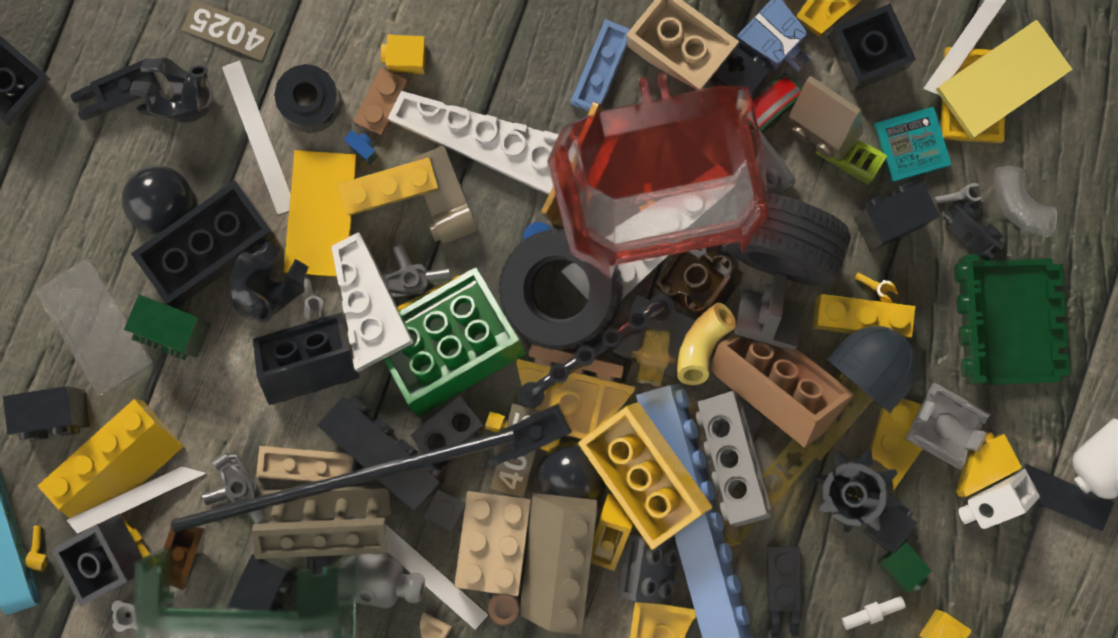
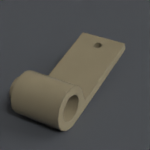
[409,145,478,245]

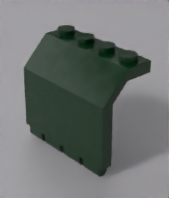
[954,255,1071,385]

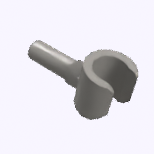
[935,183,982,204]
[304,275,323,320]

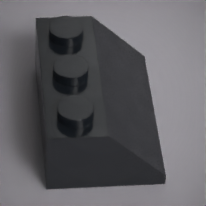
[253,312,360,406]

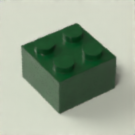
[124,294,211,361]

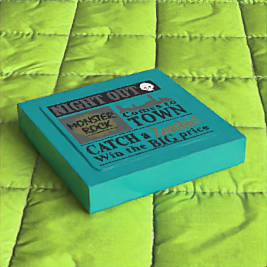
[873,107,952,183]

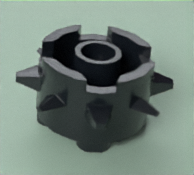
[816,449,901,532]

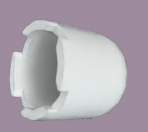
[1072,418,1118,499]

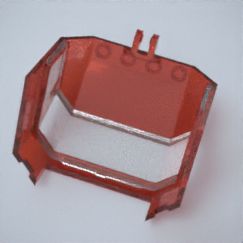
[547,73,769,279]

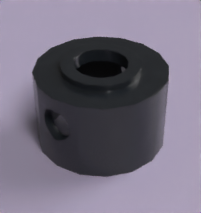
[274,64,341,133]

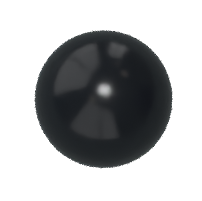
[122,165,193,235]
[537,441,607,501]

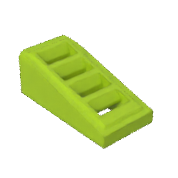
[815,140,887,185]

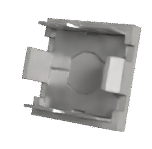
[904,383,990,469]

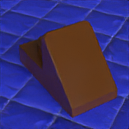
[153,518,205,590]

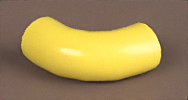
[677,303,736,385]

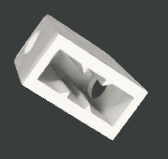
[959,469,1040,529]

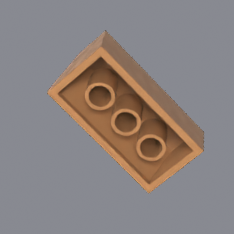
[709,334,854,448]

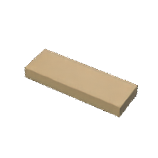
[256,446,354,486]

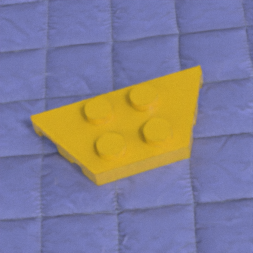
[516,359,635,439]

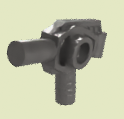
[382,244,451,298]
[202,452,266,524]

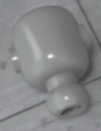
[344,554,425,609]

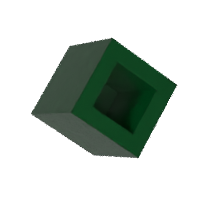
[877,542,932,592]

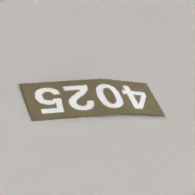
[181,0,274,61]
[490,403,540,498]

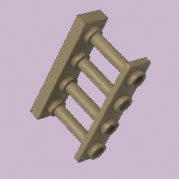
[252,485,391,559]

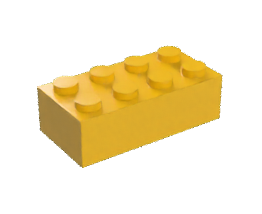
[578,402,713,550]

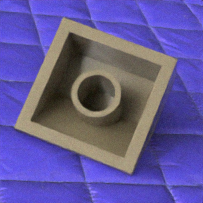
[789,76,863,161]

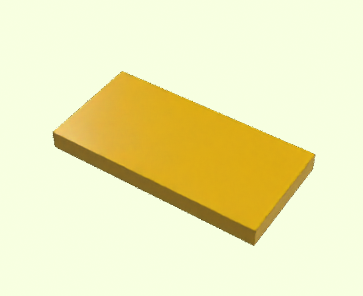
[283,150,357,278]

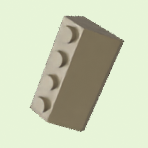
[519,493,597,635]

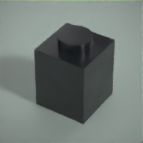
[863,504,917,553]

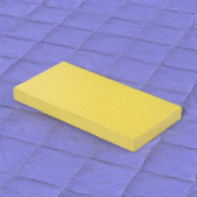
[936,20,1073,139]

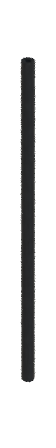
[171,429,517,532]

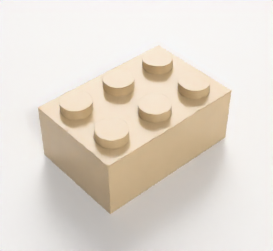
[454,491,531,596]

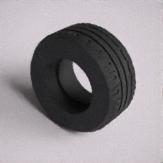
[723,192,851,285]
[498,229,623,350]

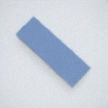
[570,19,630,112]

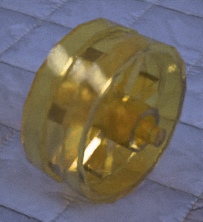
[631,327,676,387]

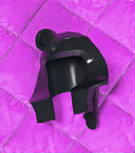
[129,58,214,123]
[230,242,309,322]

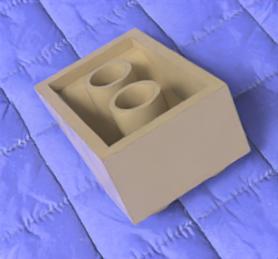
[626,0,739,91]

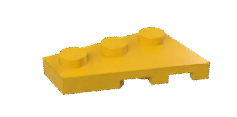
[870,399,923,491]

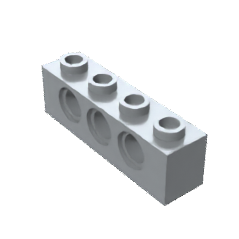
[696,391,774,527]

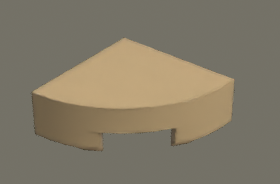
[420,612,452,638]

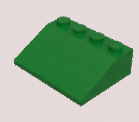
[383,267,526,417]

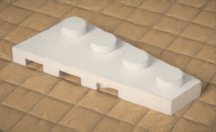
[331,232,414,372]

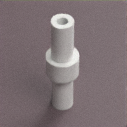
[842,596,906,630]

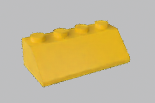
[38,399,184,530]

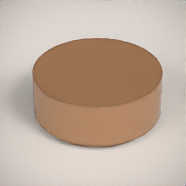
[488,593,520,625]

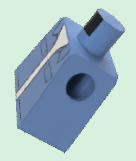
[736,0,811,72]

